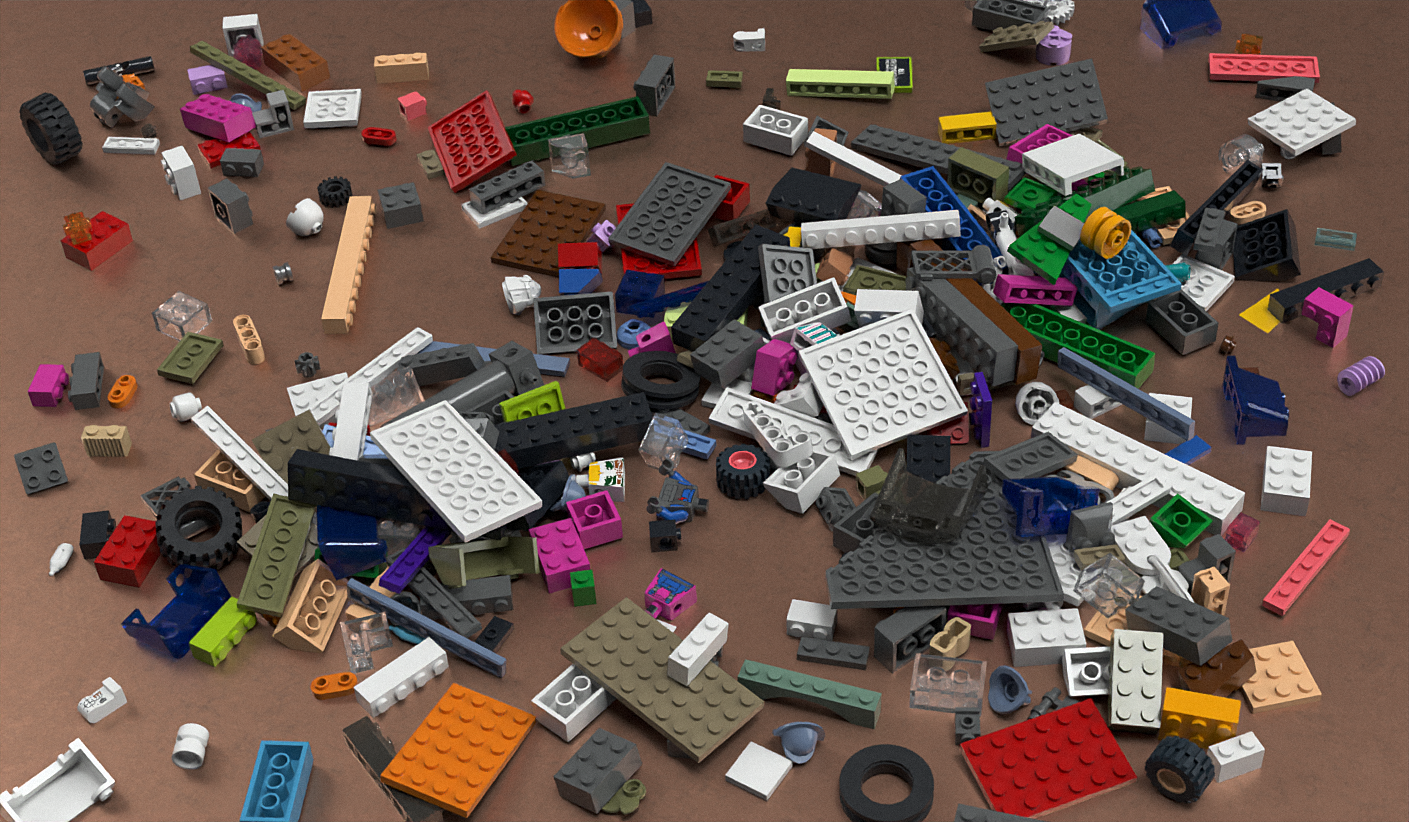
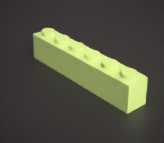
[786,69,895,99]

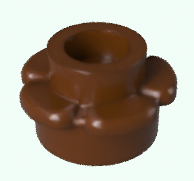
[1219,335,1237,355]

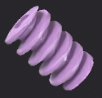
[1337,356,1385,396]

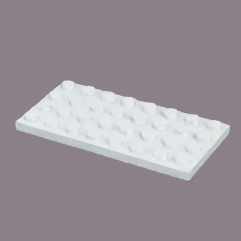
[370,400,542,543]

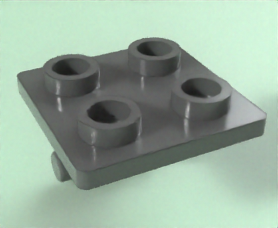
[14,442,68,494]

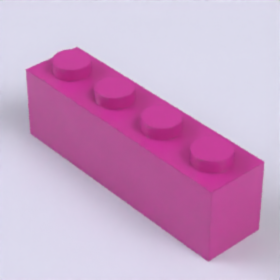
[993,274,1078,306]

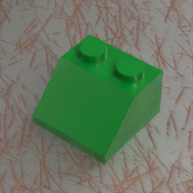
[1149,493,1213,548]

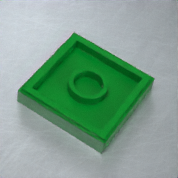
[1004,177,1057,210]

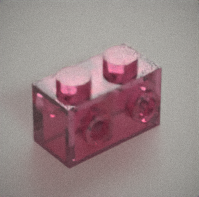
[233,35,262,70]

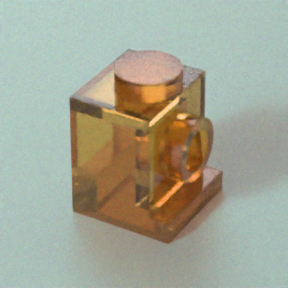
[1235,34,1263,55]

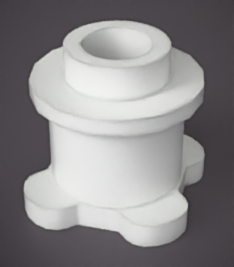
[570,452,596,472]

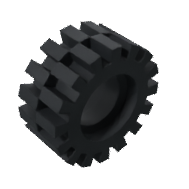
[317,176,353,208]

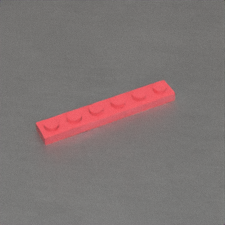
[1262,519,1350,616]

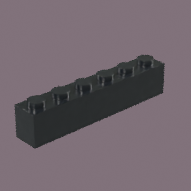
[1268,258,1384,323]

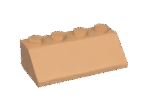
[272,559,348,653]

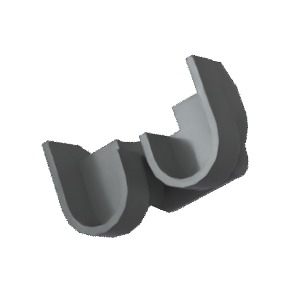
[90,65,155,128]

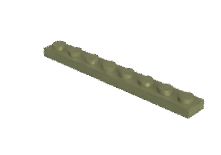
[190,41,306,110]

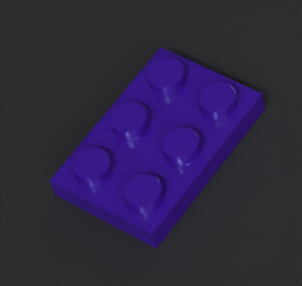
[969,372,992,448]

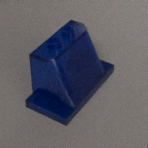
[1222,356,1289,445]
[1002,476,1099,537]

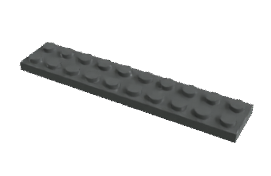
[851,124,1026,191]

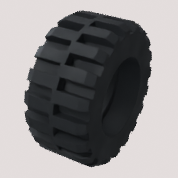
[19,93,83,165]
[156,486,242,573]

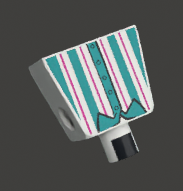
[790,322,840,351]

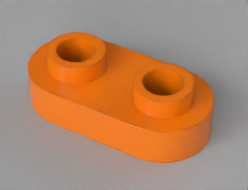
[107,375,138,408]
[310,672,358,700]

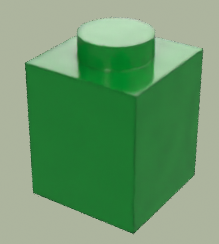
[570,570,597,607]

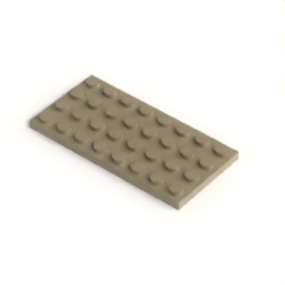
[560,597,764,763]

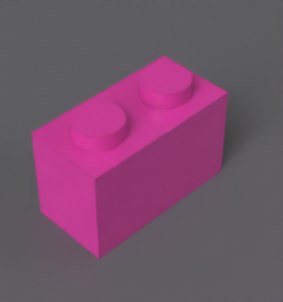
[28,364,69,407]

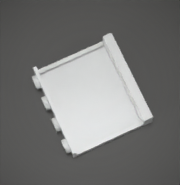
[1022,134,1124,196]

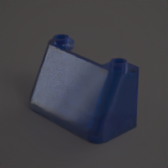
[1140,0,1222,50]
[317,505,388,581]

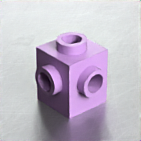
[587,219,616,252]

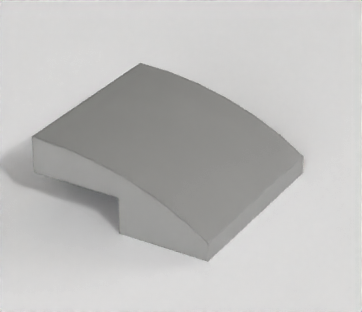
[1037,206,1084,251]

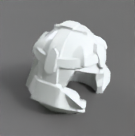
[502,275,542,315]

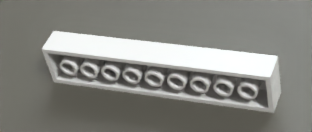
[1031,402,1245,536]

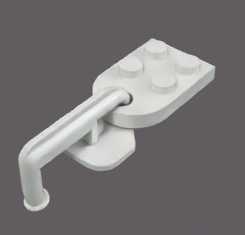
[1111,516,1194,602]

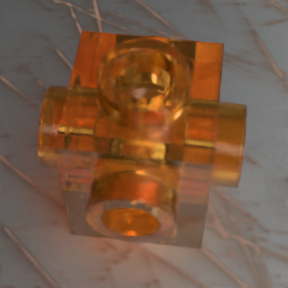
[62,211,92,245]

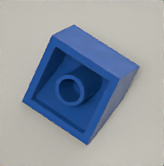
[559,269,603,296]

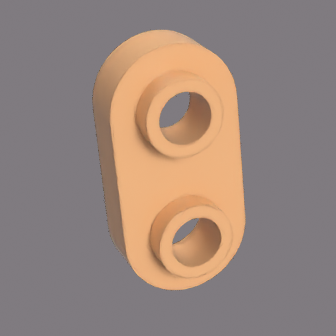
[1229,201,1266,225]

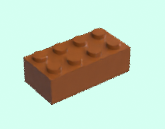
[261,34,330,92]

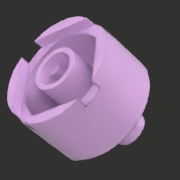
[1036,25,1072,65]

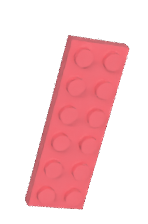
[1208,53,1320,83]

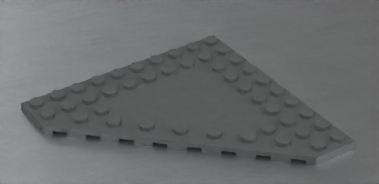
[825,451,1064,609]

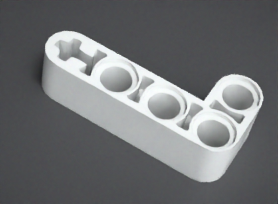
[743,401,813,467]

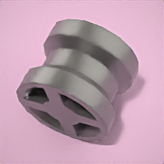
[273,262,293,285]

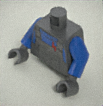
[646,459,709,524]

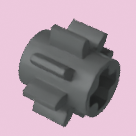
[295,352,321,377]

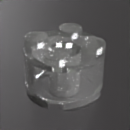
[1218,134,1264,176]

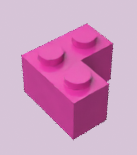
[1302,287,1354,348]

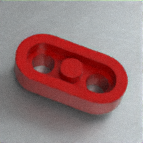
[361,127,397,146]

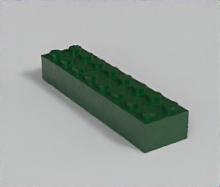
[505,96,650,166]
[1015,166,1155,237]

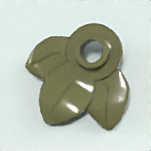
[601,779,646,814]

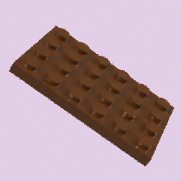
[491,190,606,278]

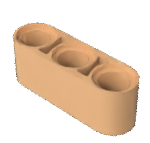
[233,315,265,365]
[1054,455,1119,498]

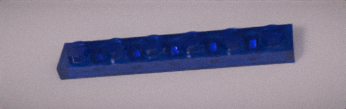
[628,281,708,318]

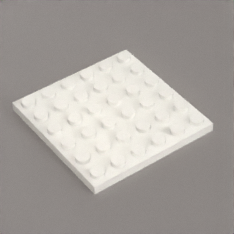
[798,309,968,459]

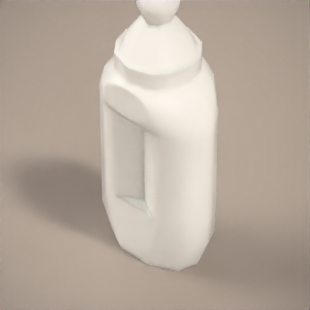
[49,543,74,576]

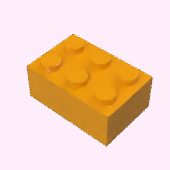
[1158,687,1241,749]

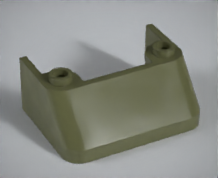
[428,536,540,589]

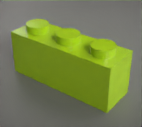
[189,596,257,667]

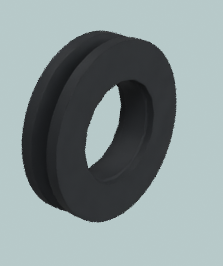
[621,351,701,409]
[839,744,934,822]

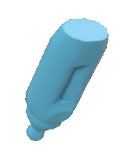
[388,625,425,645]

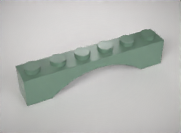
[738,659,882,729]

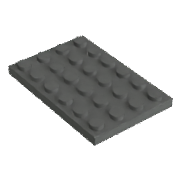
[985,58,1108,147]
[608,162,731,267]

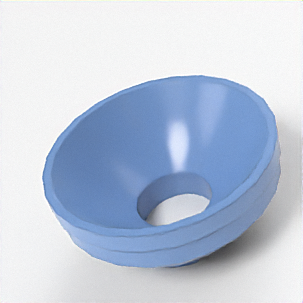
[617,319,651,350]

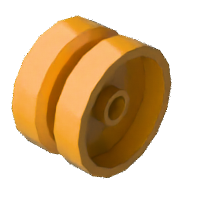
[1080,207,1132,259]

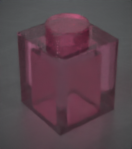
[1225,512,1260,553]

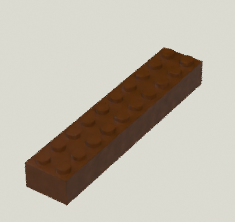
[907,239,1042,385]

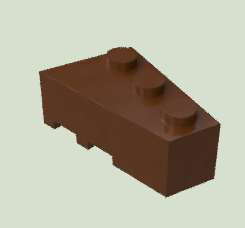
[1177,639,1256,698]

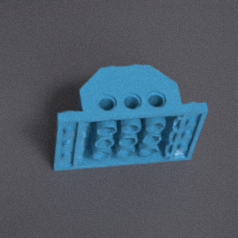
[1059,230,1182,330]

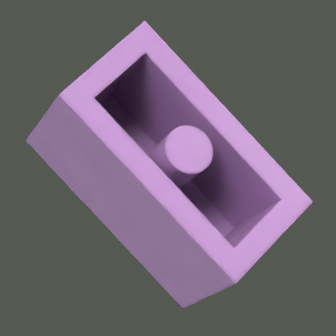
[187,64,228,95]

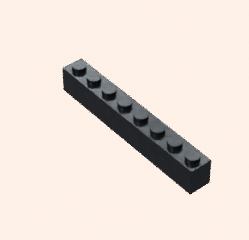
[1170,160,1264,256]

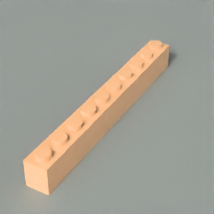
[321,196,377,334]

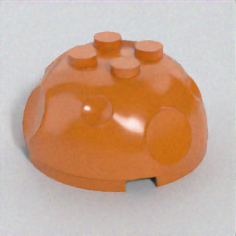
[555,0,623,60]

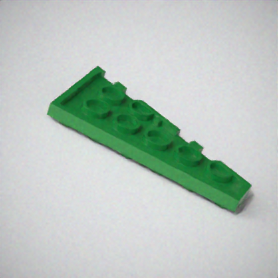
[1007,193,1092,286]

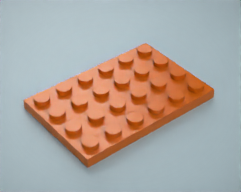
[380,683,537,818]

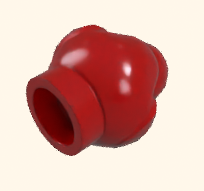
[512,89,534,114]

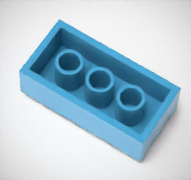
[240,740,314,822]

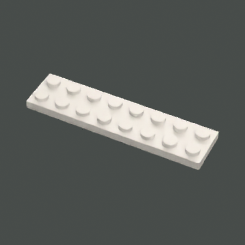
[709,387,880,476]

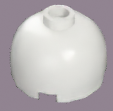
[286,198,324,236]
[1015,382,1059,425]

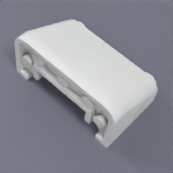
[0,738,115,822]

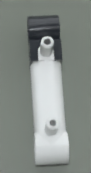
[986,210,1034,276]

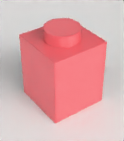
[397,91,427,121]

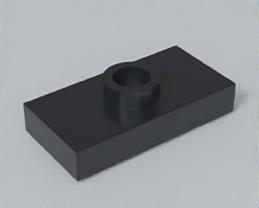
[475,616,515,653]

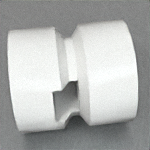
[172,724,209,769]

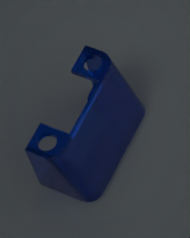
[121,564,231,659]

